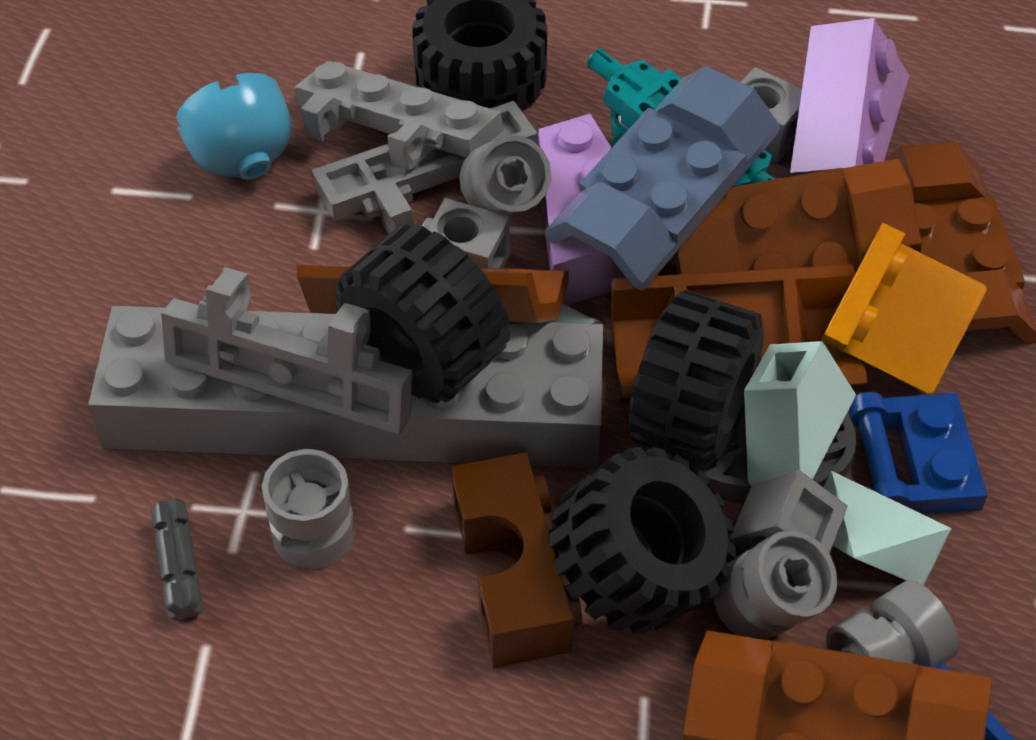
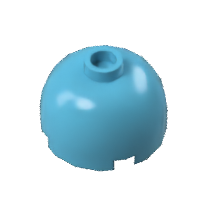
[176,73,292,180]

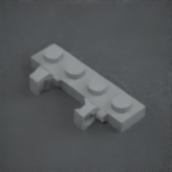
[294,61,503,170]
[311,101,538,234]
[161,267,412,435]

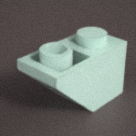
[744,341,856,486]

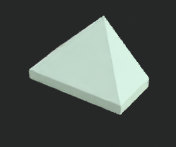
[823,471,952,586]

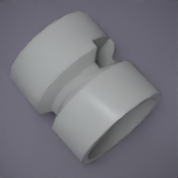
[459,135,551,215]
[261,449,355,570]
[713,530,837,640]
[826,580,960,668]

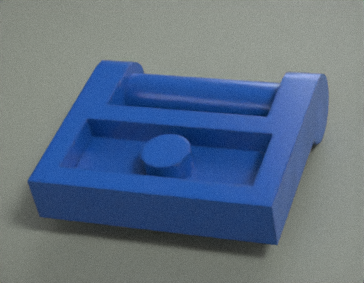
[848,392,988,514]

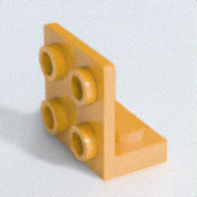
[821,223,987,394]

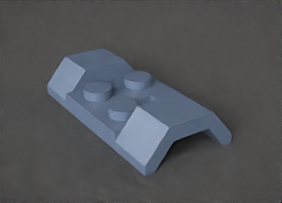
[544,66,779,291]

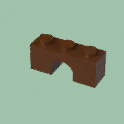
[451,452,582,668]

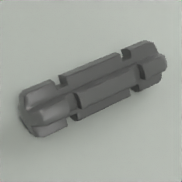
[151,498,203,621]

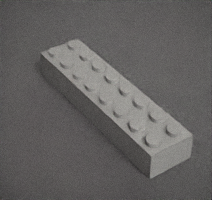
[88,306,603,469]

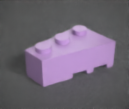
[790,18,910,176]
[538,114,658,306]

